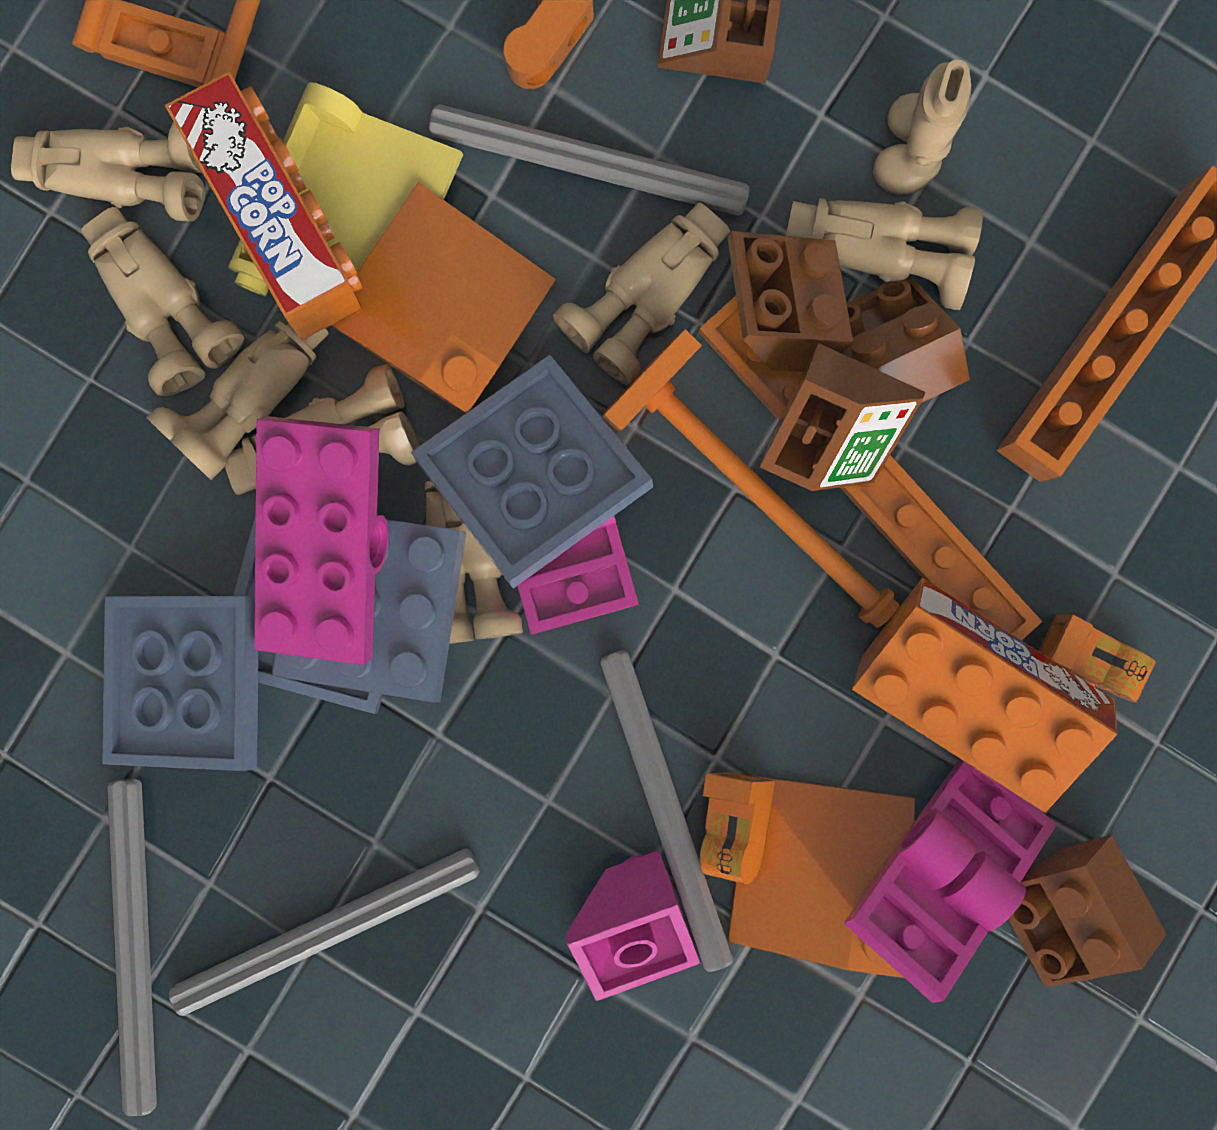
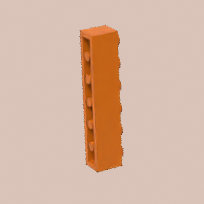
[996,165,1217,482]

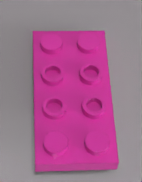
[254,416,389,665]
[518,516,639,635]
[844,758,1057,1003]

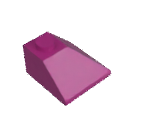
[565,850,700,1001]

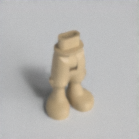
[873,59,971,195]
[11,122,206,221]
[786,198,983,310]
[553,202,730,385]
[81,207,244,396]
[146,321,329,480]
[225,364,420,495]
[425,481,523,644]

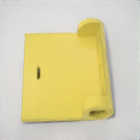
[228,82,463,297]

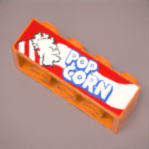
[165,71,363,341]
[852,578,1118,813]

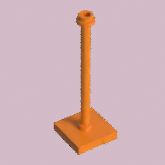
[600,329,899,628]

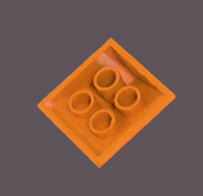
[331,182,556,415]
[728,775,915,978]

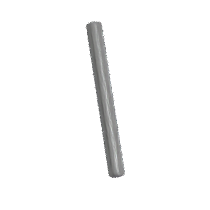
[429,104,750,216]
[600,650,733,972]
[107,779,157,1116]
[169,848,480,1016]

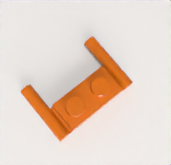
[72,0,261,87]

